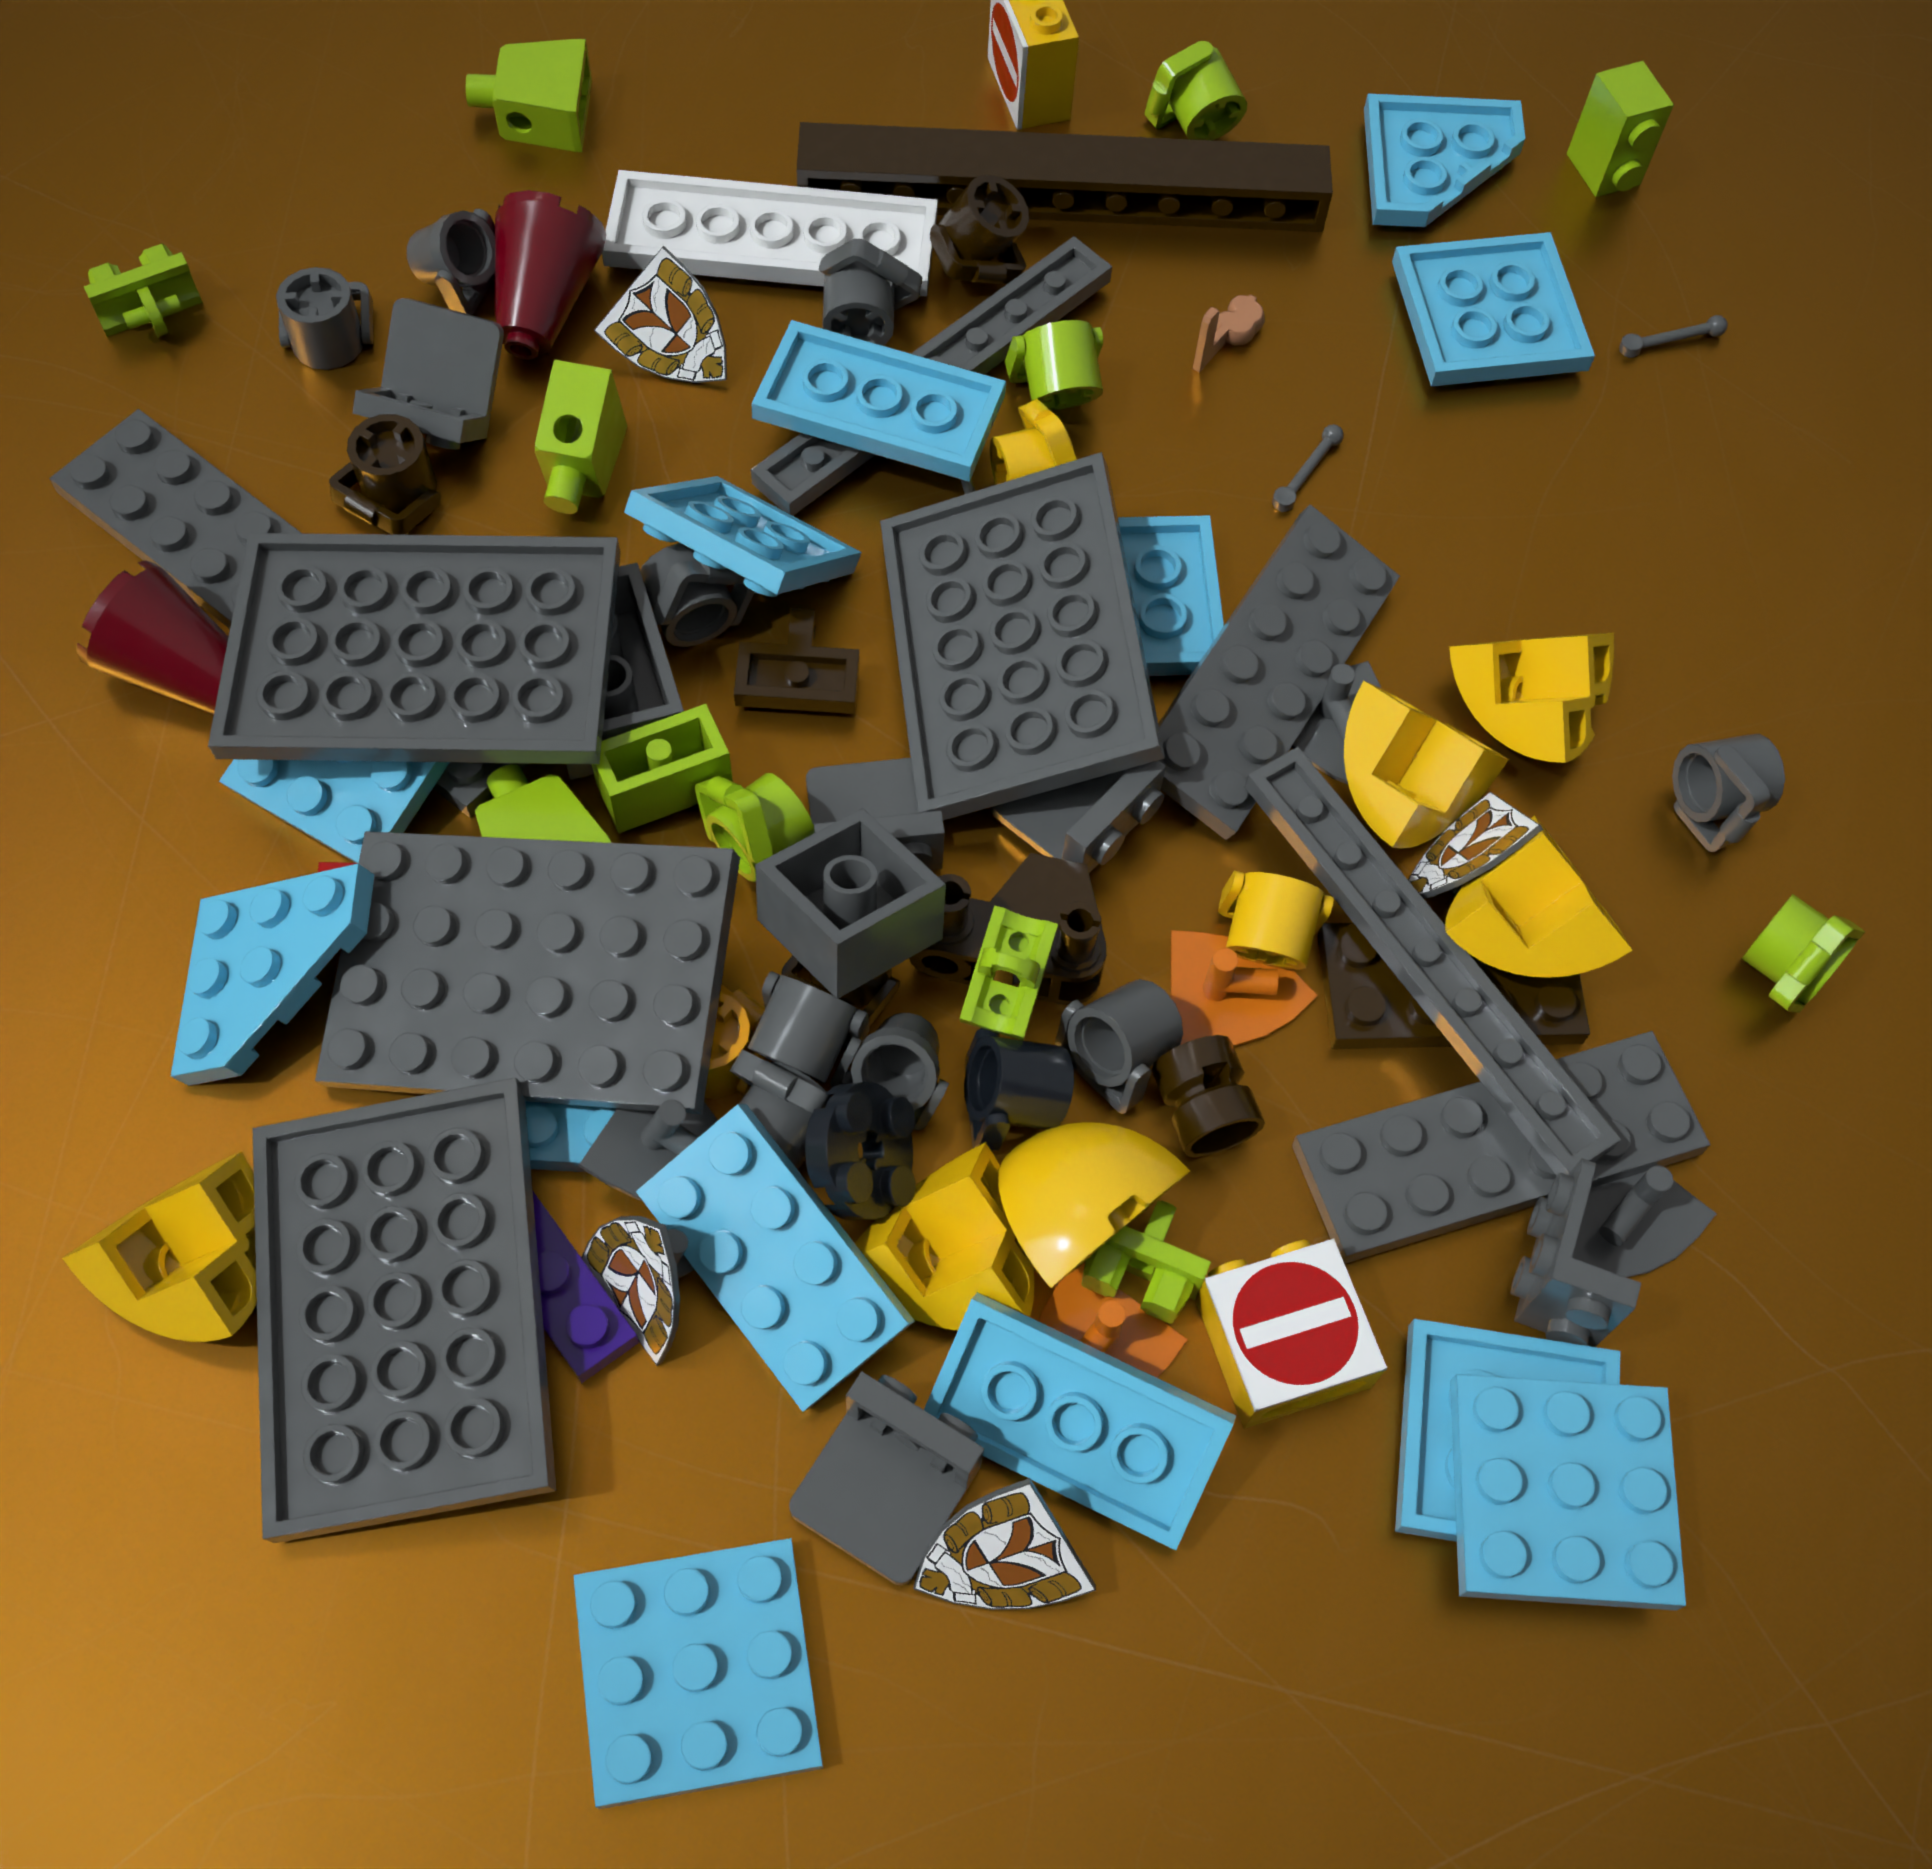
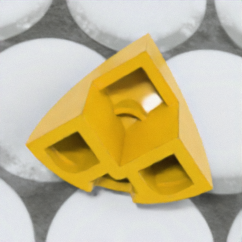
[1449,633,1614,763]
[1344,680,1509,849]
[1445,815,1632,978]
[998,1122,1190,1288]
[855,1142,1034,1331]
[62,1151,257,1342]

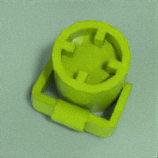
[1144,41,1248,140]
[1005,320,1103,410]
[695,773,814,882]
[1741,894,1865,1013]

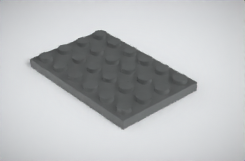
[880,452,1165,820]
[208,533,621,764]
[315,831,740,1114]
[253,1077,557,1543]

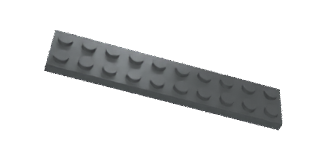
[49,409,530,818]

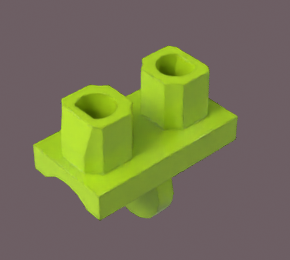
[84,244,203,338]

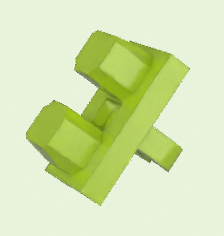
[959,905,1058,1041]
[1081,1200,1211,1324]

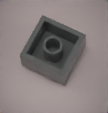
[755,808,946,999]

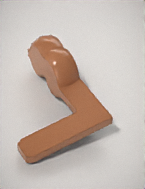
[1193,295,1265,372]

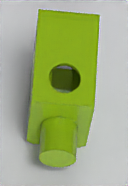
[466,39,592,152]
[535,359,627,514]
[475,764,612,843]

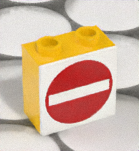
[988,0,1079,130]
[1195,1239,1387,1429]

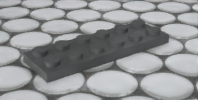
[1158,505,1400,840]
[1292,1031,1710,1264]

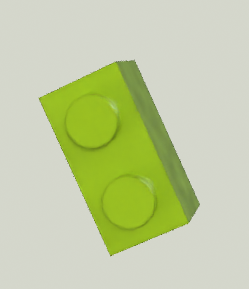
[1567,61,1674,197]
[592,704,733,834]

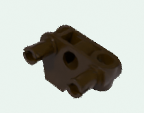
[909,853,1107,1005]

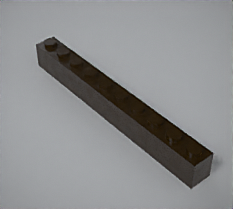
[797,122,1333,232]

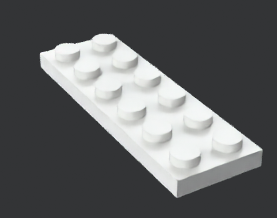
[602,170,938,296]

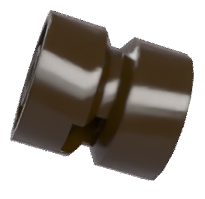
[1152,1035,1265,1157]

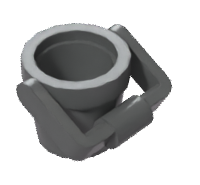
[407,209,495,315]
[830,1012,949,1130]

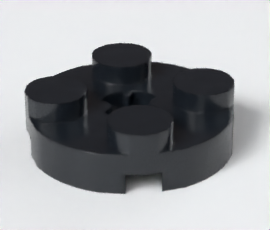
[805,1082,916,1220]

